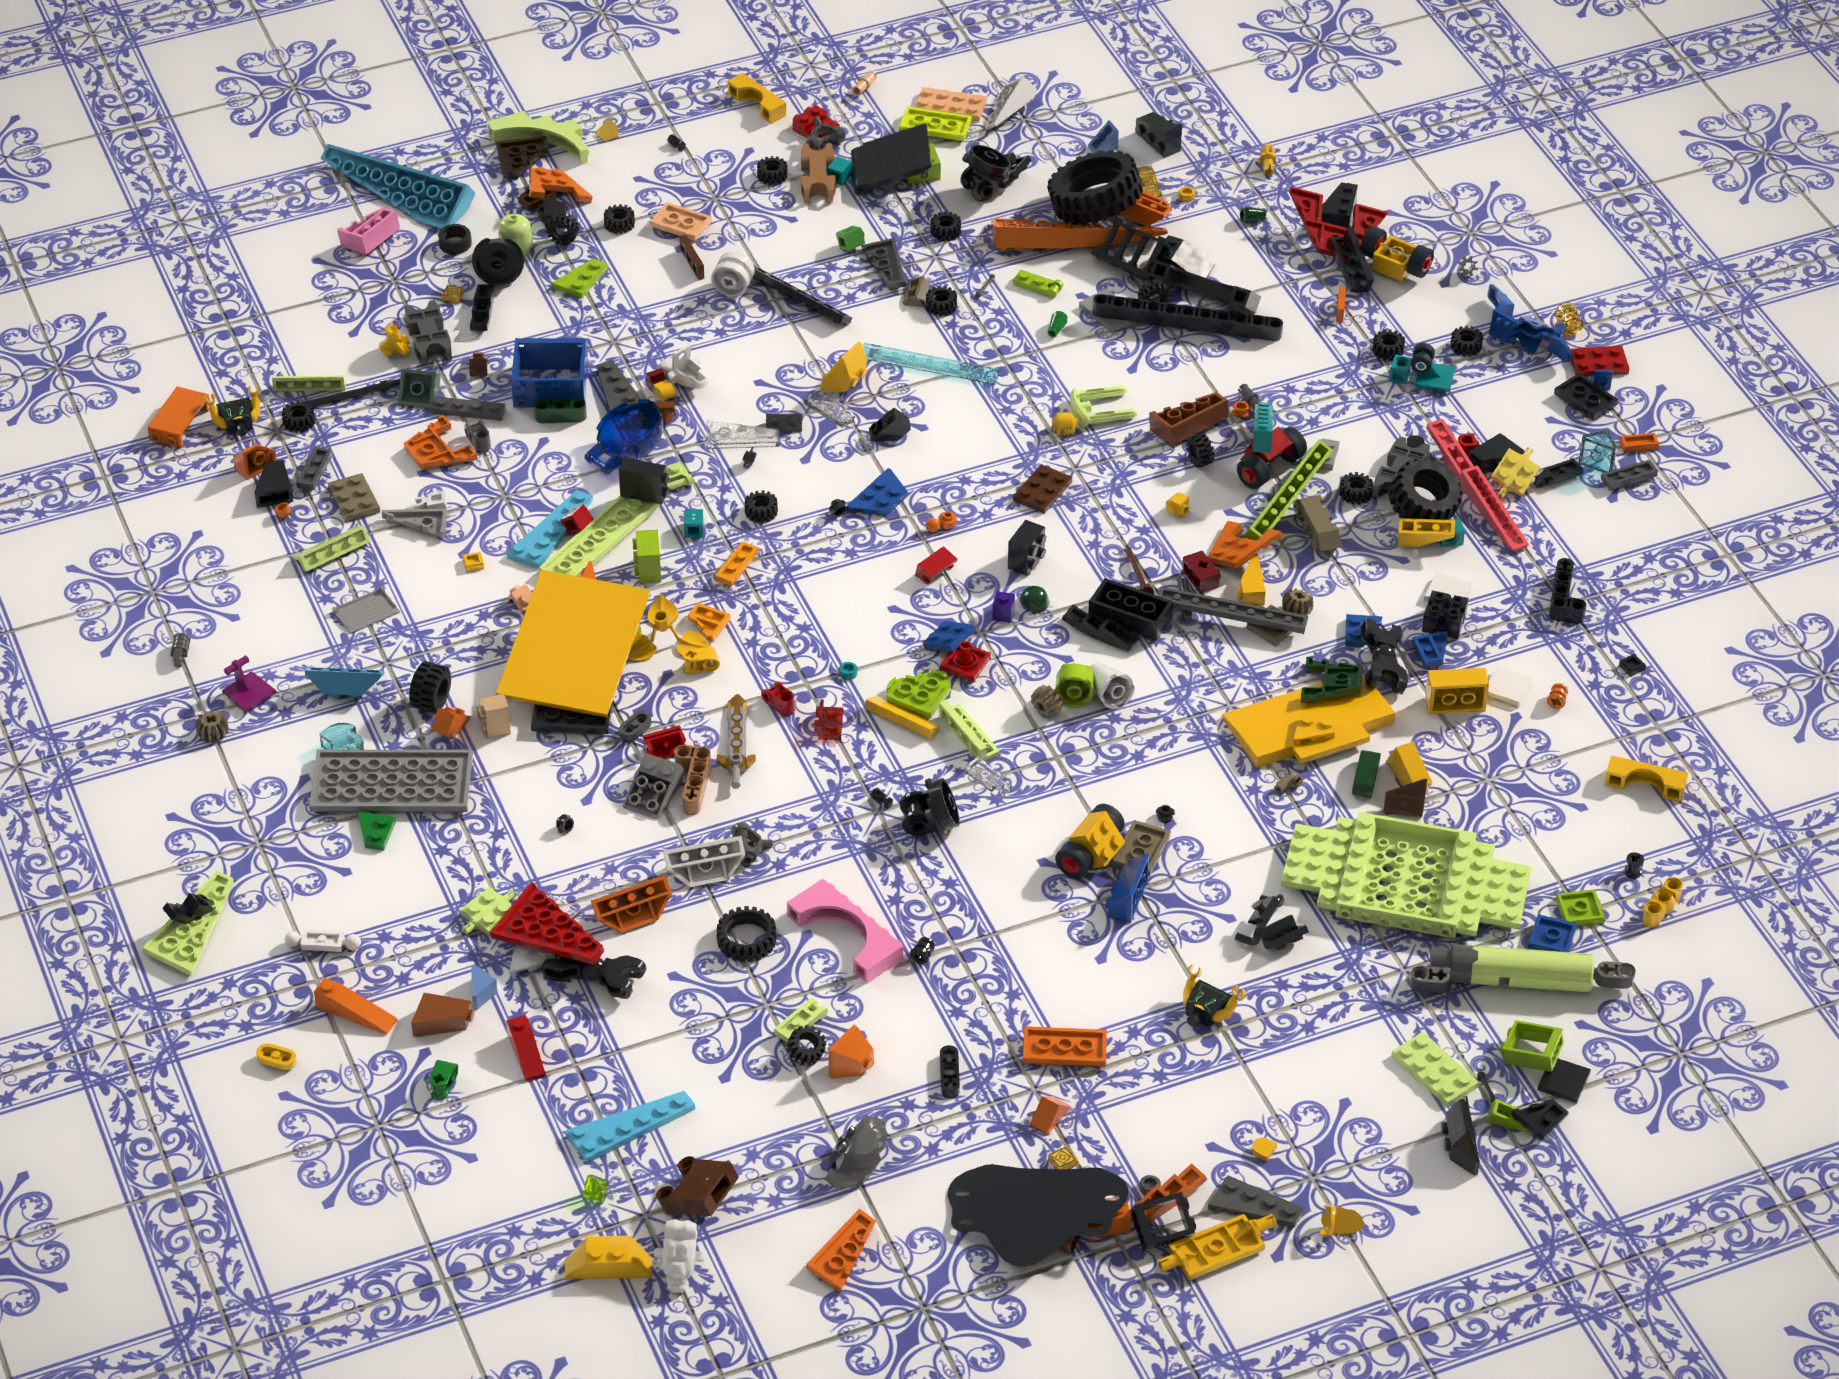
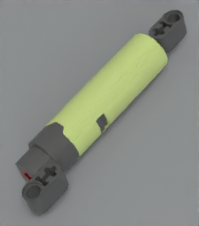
[1409,944,1636,993]

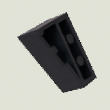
[1321,182,1358,228]

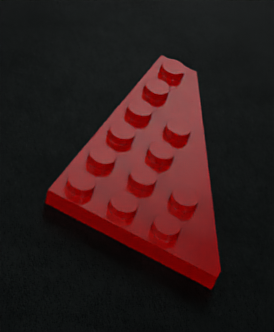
[490,882,604,965]

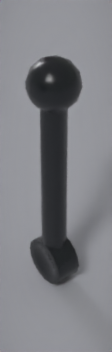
[1477,1072,1498,1103]

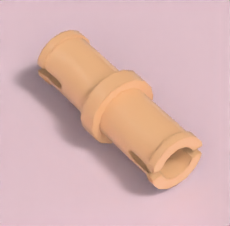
[852,71,877,96]

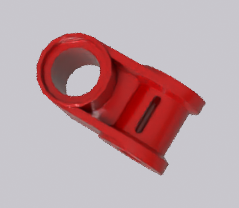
[761,681,795,716]

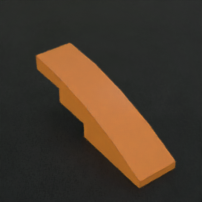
[1131,1163,1207,1224]

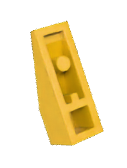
[1398,518,1455,547]
[1237,553,1266,606]

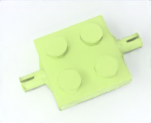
[461,887,517,936]

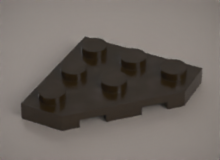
[496,136,549,178]

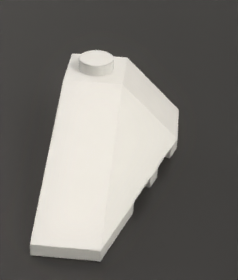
[985,76,1037,130]

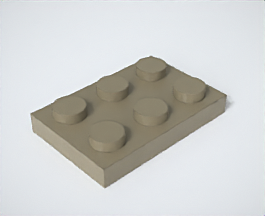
[328,473,380,522]
[1112,820,1171,877]

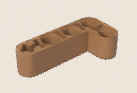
[674,745,711,815]

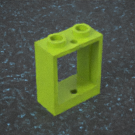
[1500,1020,1565,1072]

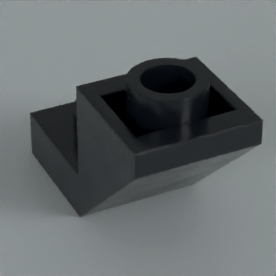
[162,893,214,924]

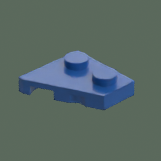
[1412,631,1448,668]

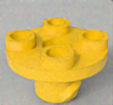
[379,323,411,357]

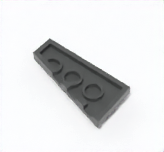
[1208,1175,1304,1228]

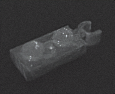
[964,757,1013,798]

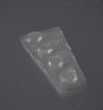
[706,420,780,449]

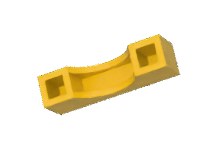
[727,73,787,124]
[1604,755,1688,802]

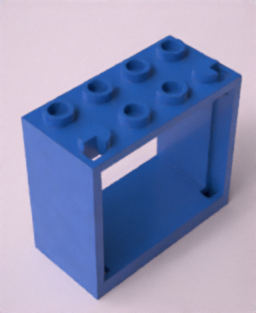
[511,338,588,407]

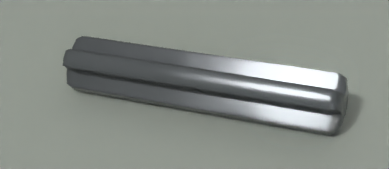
[1178,578,1193,621]

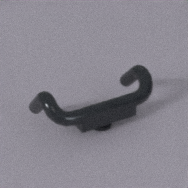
[1235,894,1284,946]

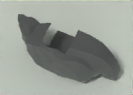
[824,1115,887,1187]

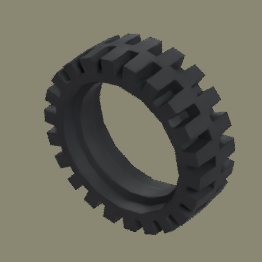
[716,906,777,962]

